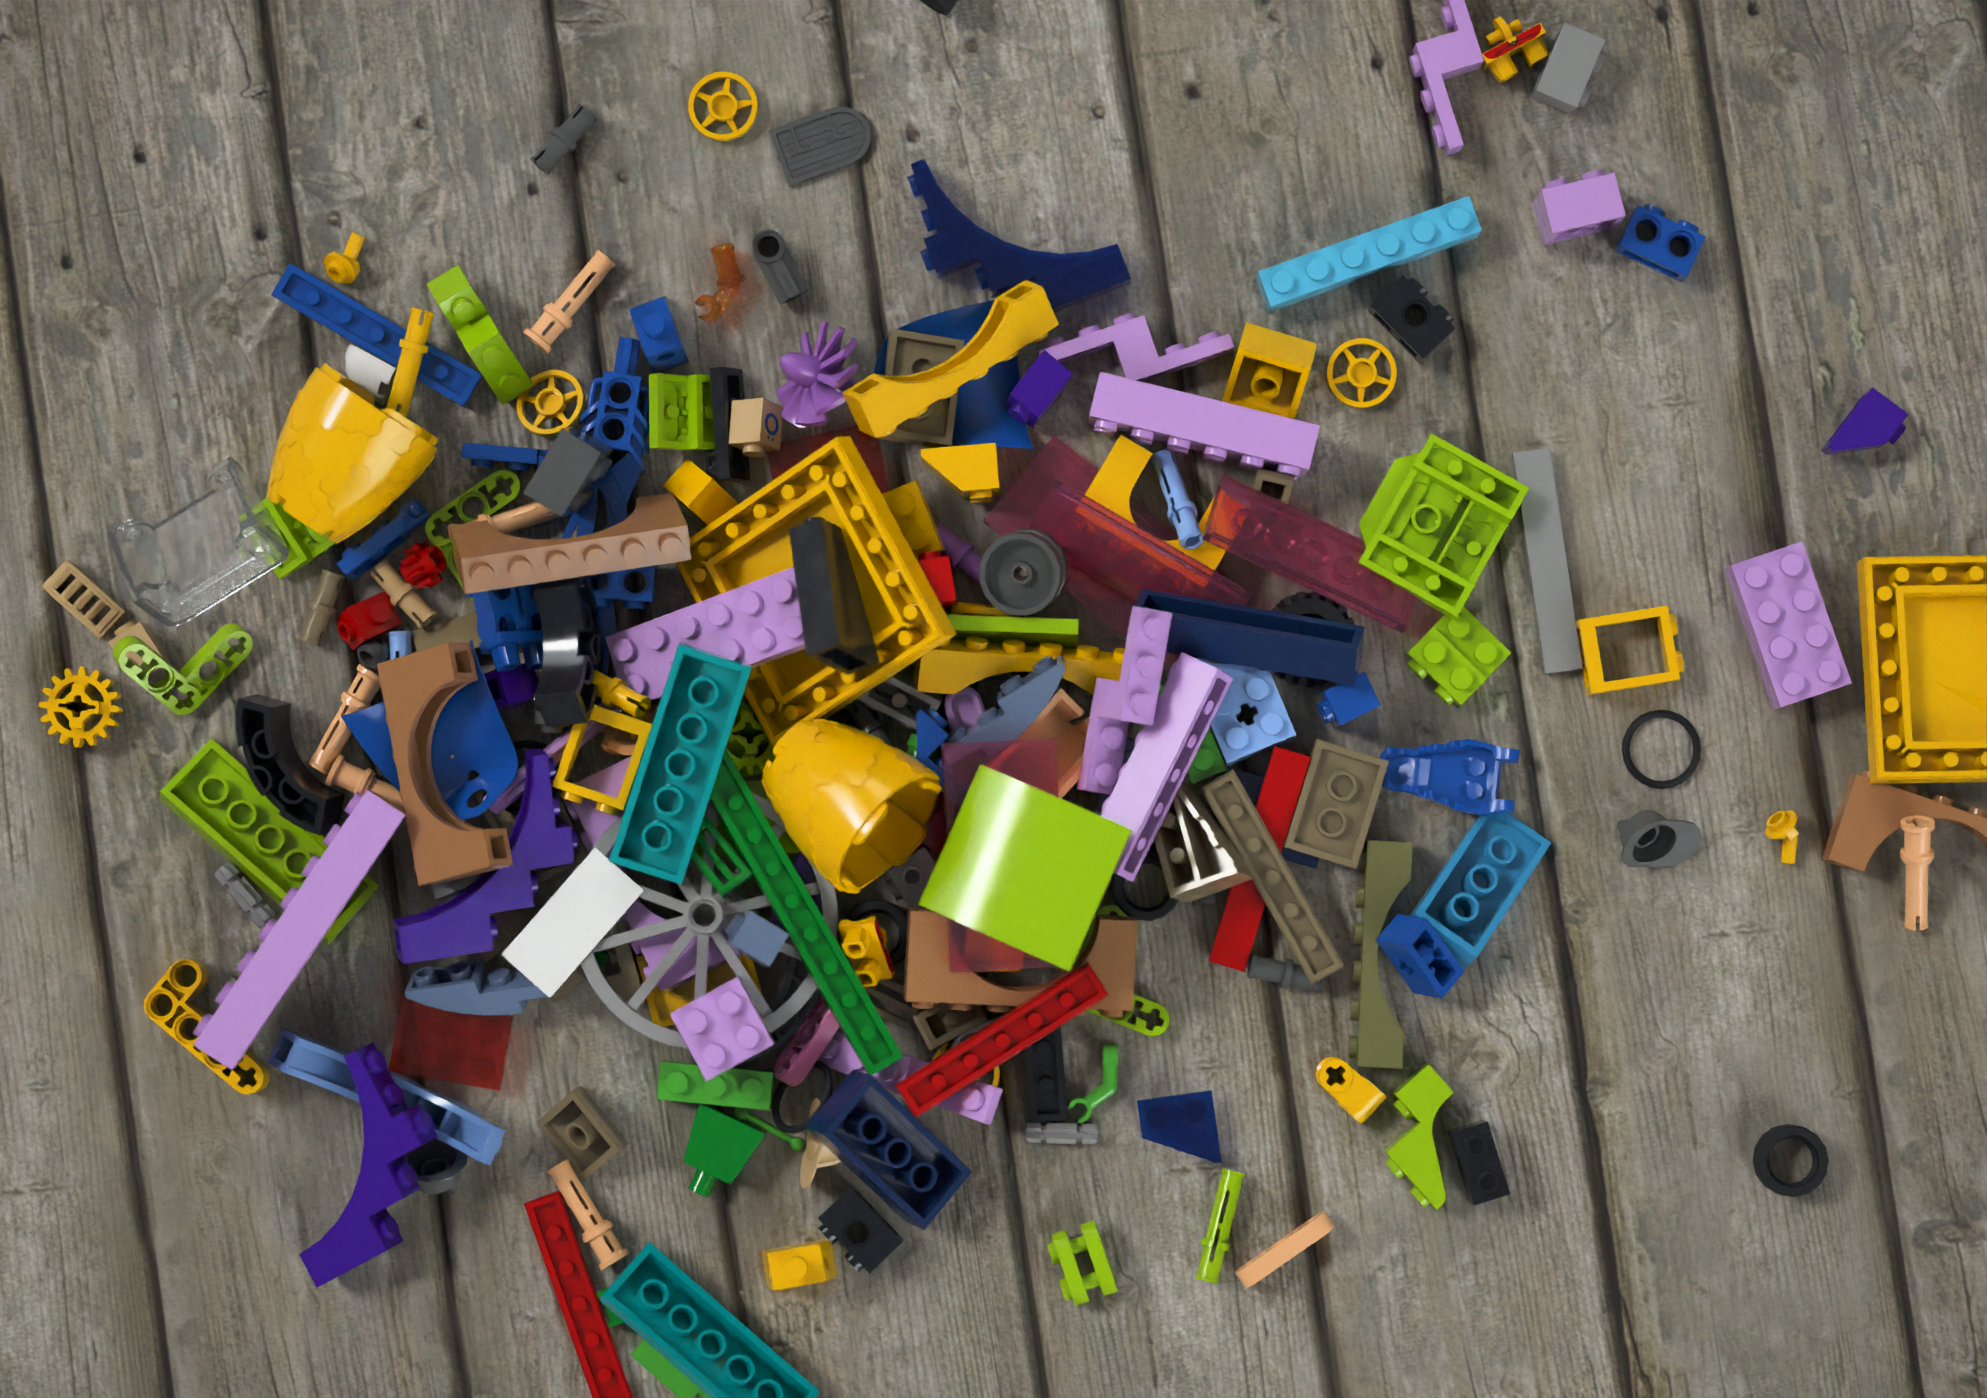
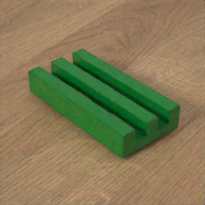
[690,816,753,900]

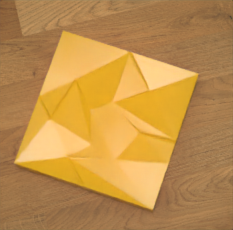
[675,436,956,747]
[1857,555,1987,784]

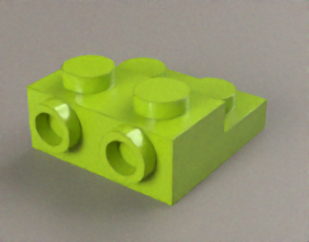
[1405,606,1511,707]

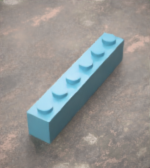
[1256,196,1482,313]

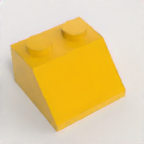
[1222,322,1317,419]
[920,443,1000,504]

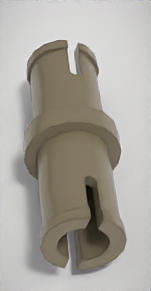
[298,569,346,647]

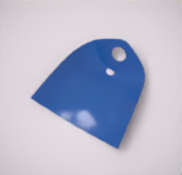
[873,300,1034,450]
[341,639,518,820]

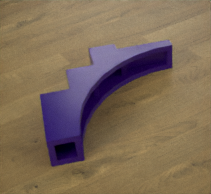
[393,748,579,964]
[299,1042,438,1288]

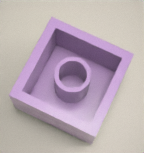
[1532,169,1626,245]
[670,976,775,1081]

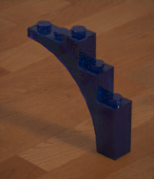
[907,159,1131,313]

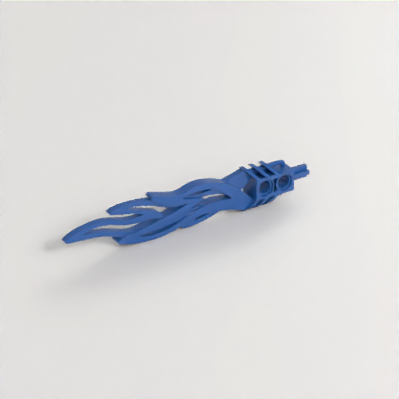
[541,337,650,773]

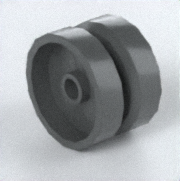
[979,528,1069,616]

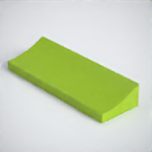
[947,615,1079,649]
[160,738,379,947]

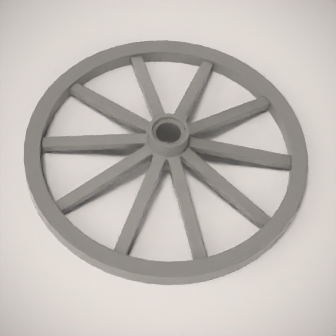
[581,794,838,1049]

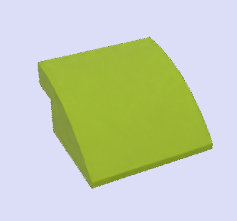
[918,764,1132,972]

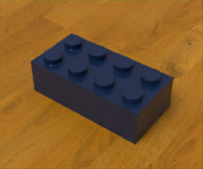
[806,1069,972,1230]

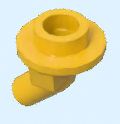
[323,232,366,284]
[1765,810,1799,864]

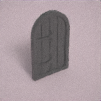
[769,106,871,187]

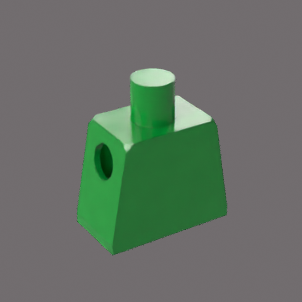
[683,1104,767,1198]

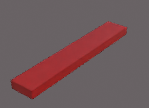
[1208,745,1311,972]
[895,962,1109,1118]
[524,1190,634,1398]

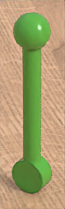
[734,1107,805,1152]

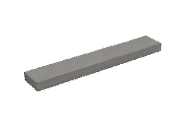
[1512,448,1583,674]

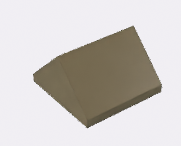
[536,1086,629,1181]

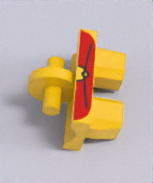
[1481,16,1549,84]
[838,916,895,987]

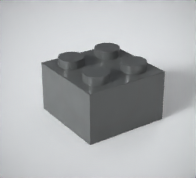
[523,426,613,517]

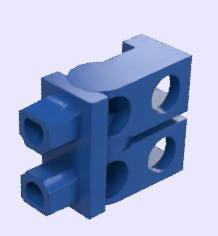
[466,584,543,671]

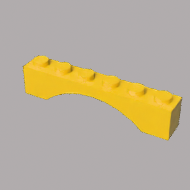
[842,280,1059,438]
[913,636,1125,696]

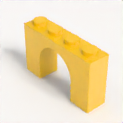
[1072,434,1249,593]

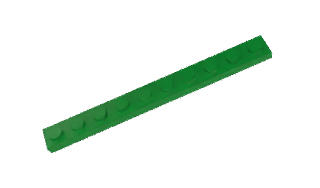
[709,749,903,1075]

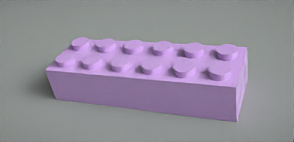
[1088,372,1320,481]
[605,567,805,707]

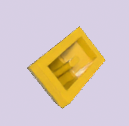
[663,458,739,526]

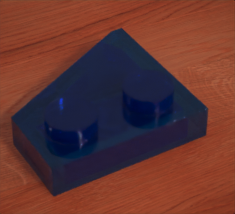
[1137,1090,1222,1163]

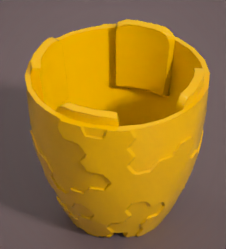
[266,363,438,544]
[762,718,942,894]

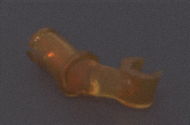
[694,243,745,323]

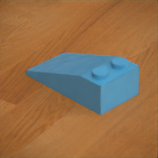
[1410,813,1551,970]

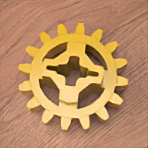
[39,666,123,748]

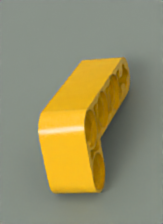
[144,959,270,1094]

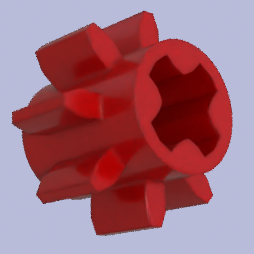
[400,541,447,589]

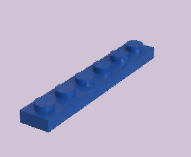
[271,263,483,408]

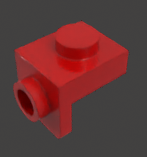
[336,591,402,650]

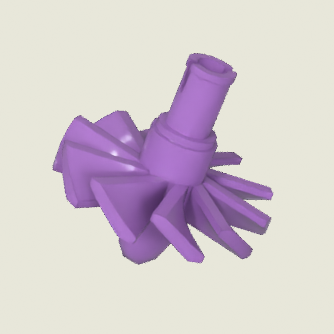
[777,321,858,430]

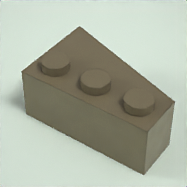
[1154,782,1254,903]

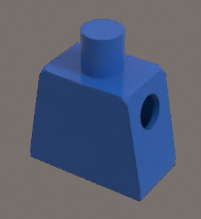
[629,296,689,373]

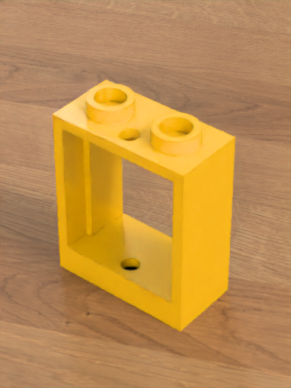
[1576,605,1684,696]
[552,705,653,816]

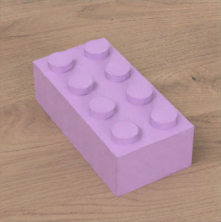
[1724,541,1852,710]

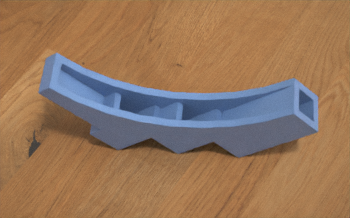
[268,1027,506,1165]

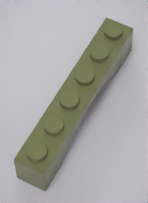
[1348,840,1413,1069]

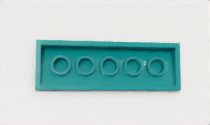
[609,641,752,885]
[599,1242,820,1398]

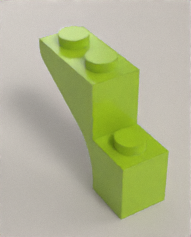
[427,265,534,405]
[1384,1063,1454,1210]

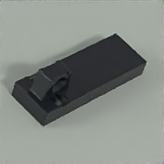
[705,367,750,482]
[1025,1026,1067,1123]

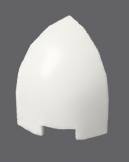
[345,344,396,405]

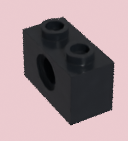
[1368,275,1455,364]
[1447,1120,1510,1205]
[818,1185,904,1273]

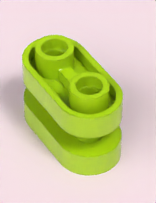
[1047,1220,1118,1306]

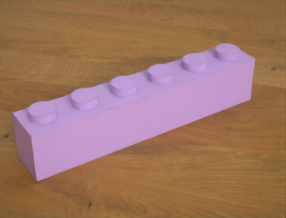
[1101,652,1233,882]

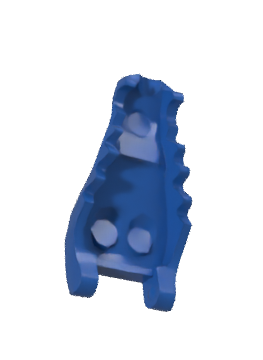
[1379,739,1520,815]

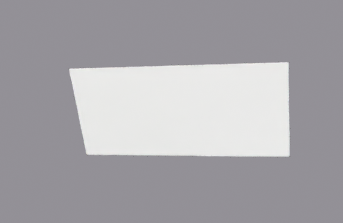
[501,848,644,998]

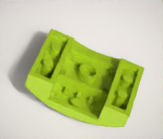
[1358,433,1529,620]

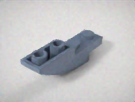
[941,654,1066,766]
[404,960,555,1015]

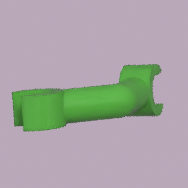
[1068,1044,1118,1123]

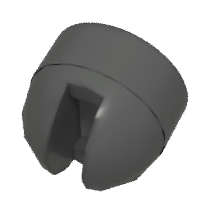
[357,638,390,671]

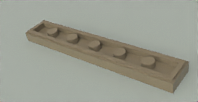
[1200,769,1345,985]

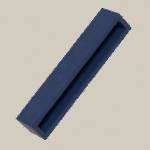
[1135,589,1365,685]

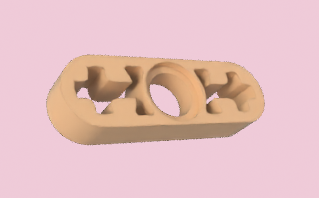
[1235,1210,1335,1288]

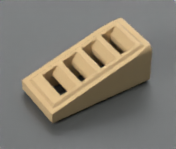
[42,560,126,639]

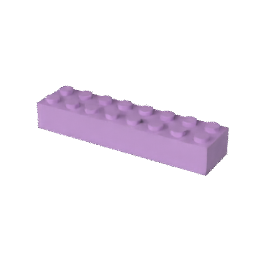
[193,790,406,1070]

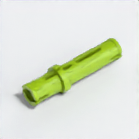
[1195,1168,1245,1284]

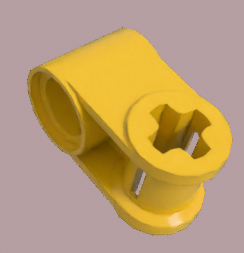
[1315,1056,1387,1125]

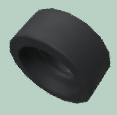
[1111,851,1179,921]
[841,900,908,966]
[1752,1124,1829,1197]

